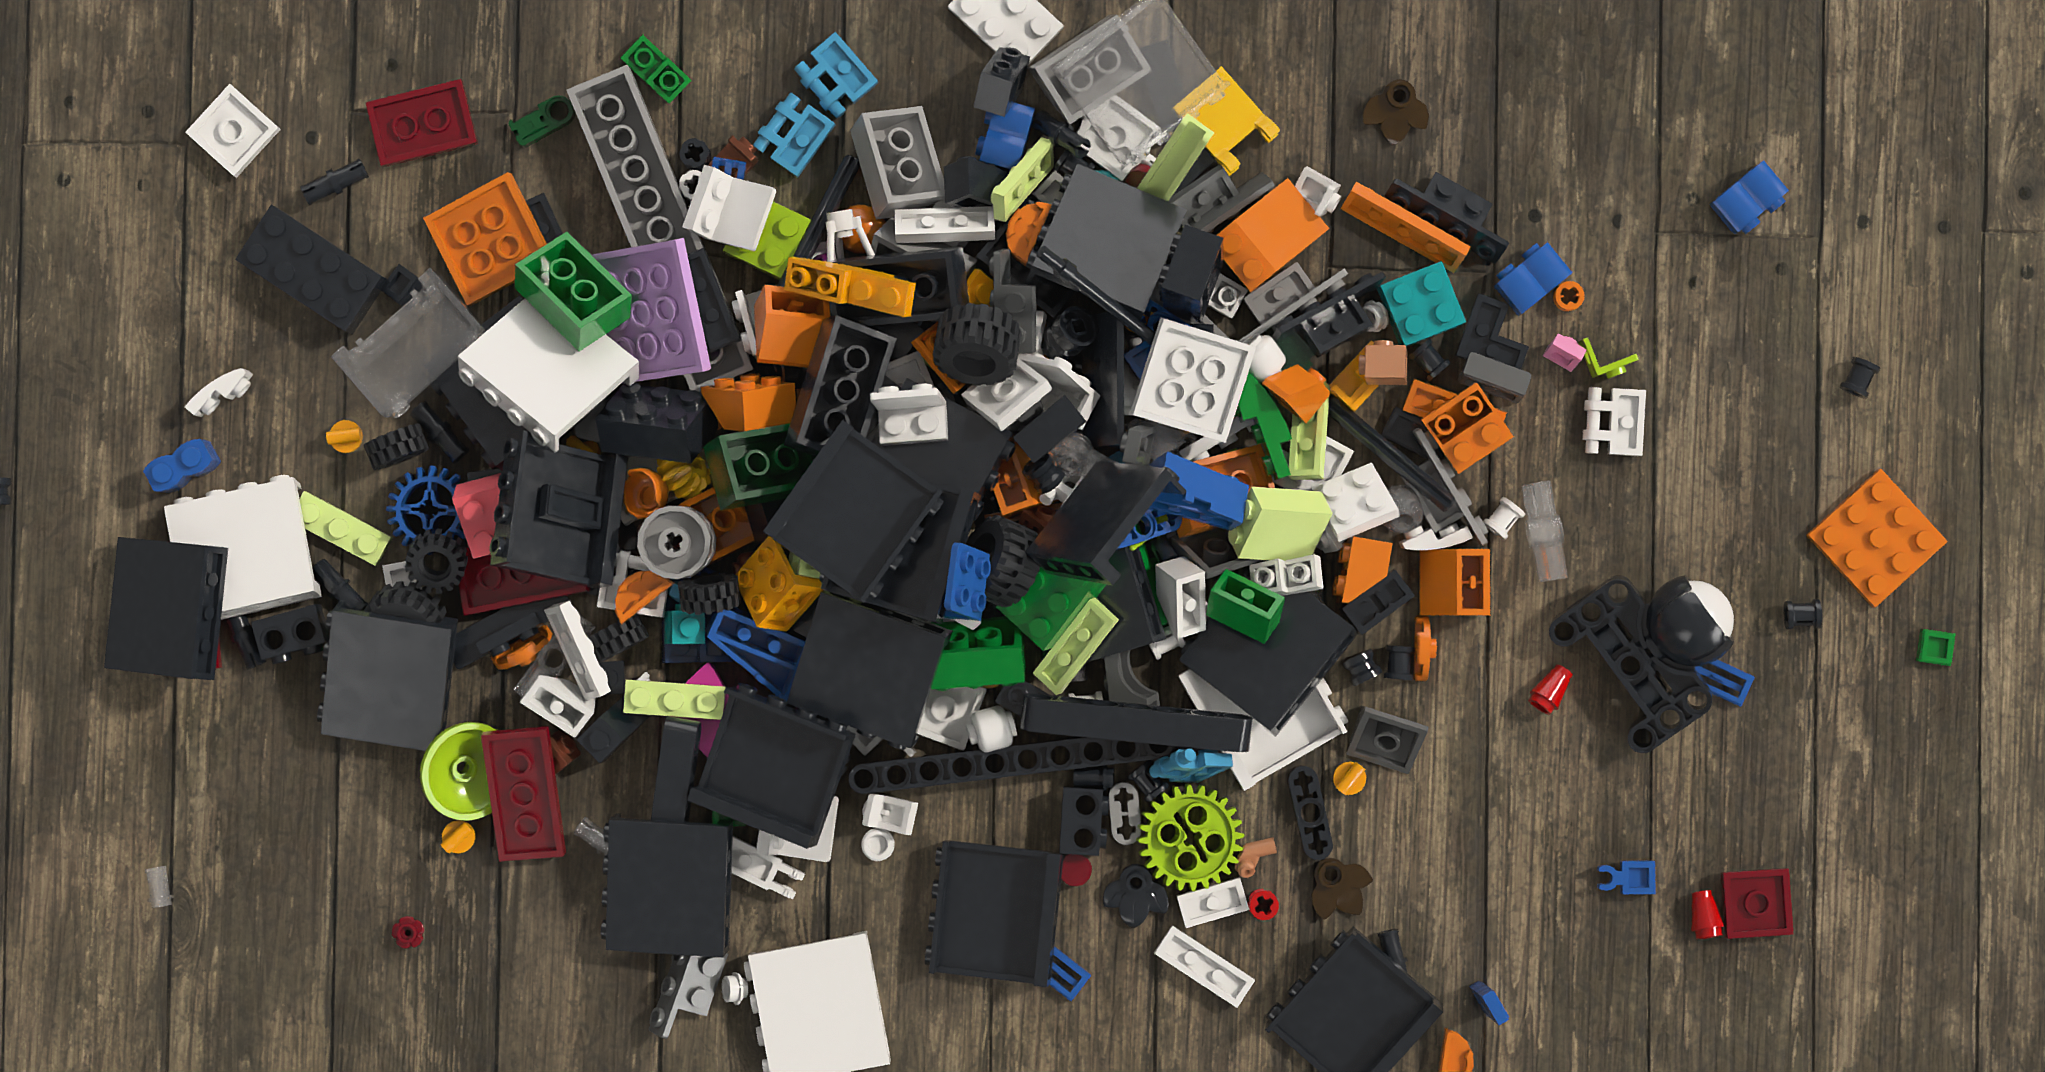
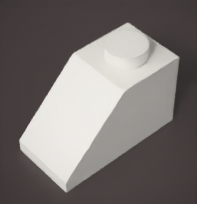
[1155,556,1206,639]
[520,675,596,738]

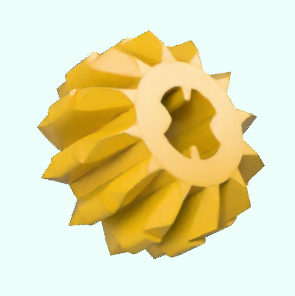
[657,453,711,500]

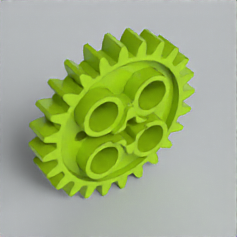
[1136,784,1244,892]

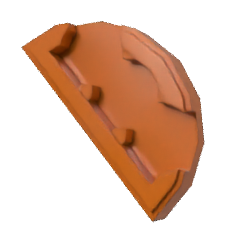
[1006,202,1052,266]
[615,571,674,624]
[1413,615,1437,681]
[490,625,553,670]
[1438,1028,1474,1072]

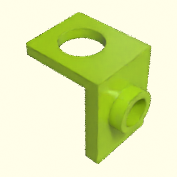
[1578,337,1639,379]

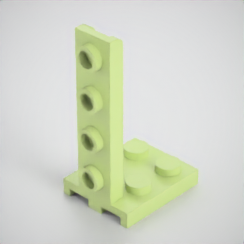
[1137,113,1214,201]

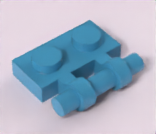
[794,32,879,119]
[753,92,836,178]
[1149,749,1233,783]

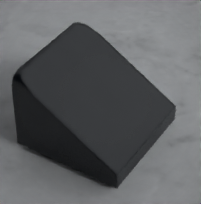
[381,264,431,313]

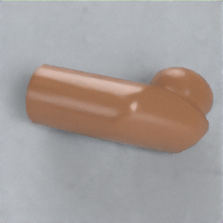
[1235,837,1277,878]

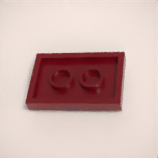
[365,79,478,167]

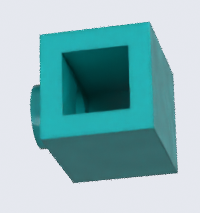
[664,604,705,644]

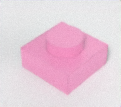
[1543,334,1587,372]

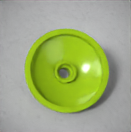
[420,722,497,821]

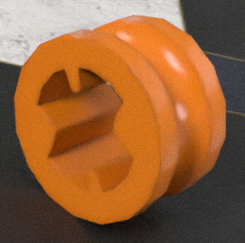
[1553,281,1584,312]

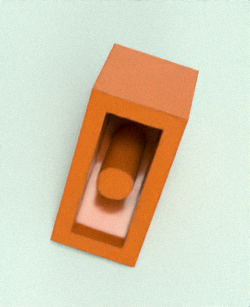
[1262,364,1331,424]

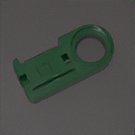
[508,95,575,148]

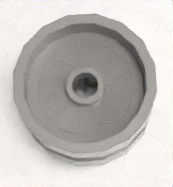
[637,506,717,579]

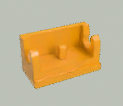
[1329,340,1379,412]

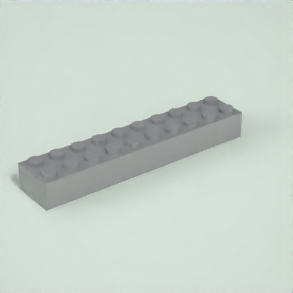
[567,65,756,393]

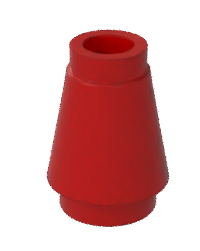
[1528,664,1573,715]
[1692,890,1724,940]

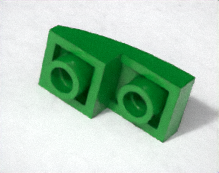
[620,34,692,104]

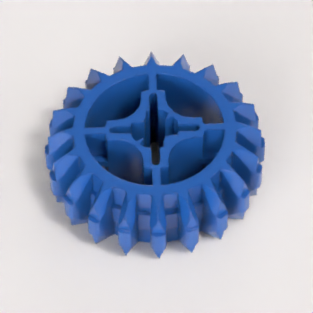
[386,466,466,555]

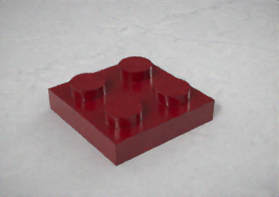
[1721,868,1794,939]

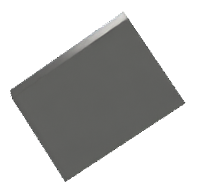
[1171,527,1262,579]
[1346,706,1429,774]

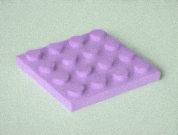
[592,238,711,384]

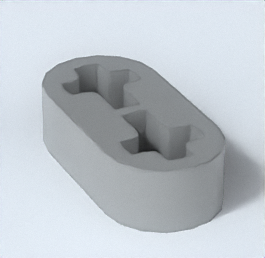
[1109,782,1141,845]

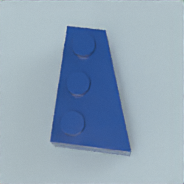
[1149,451,1249,531]
[705,607,806,701]

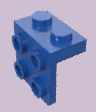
[944,543,991,621]

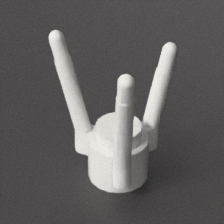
[825,209,875,262]

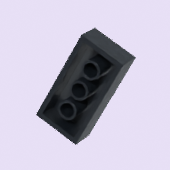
[235,204,388,335]
[1158,224,1223,324]
[829,247,969,326]
[784,315,897,457]

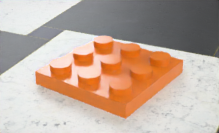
[423,172,547,306]
[1806,469,1948,608]

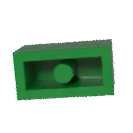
[1206,569,1285,644]

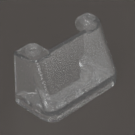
[331,268,485,418]

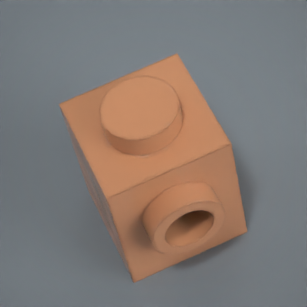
[1359,340,1407,385]

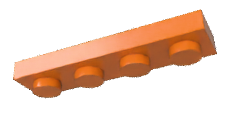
[1340,182,1471,273]

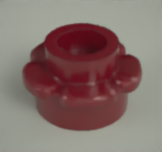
[392,916,424,949]

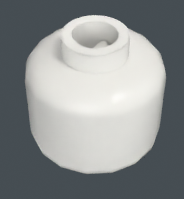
[1243,333,1286,383]
[966,705,1017,752]

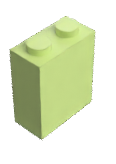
[1228,486,1332,561]

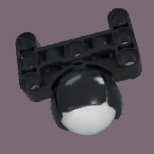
[1549,575,1734,753]

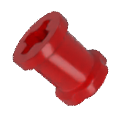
[1248,888,1279,920]

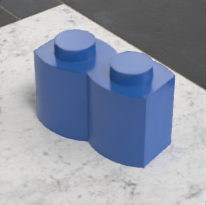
[975,103,1035,172]
[1709,160,1789,234]
[1494,242,1572,317]
[143,439,221,493]

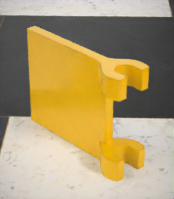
[1172,66,1280,177]

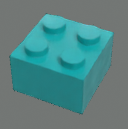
[1377,261,1466,347]

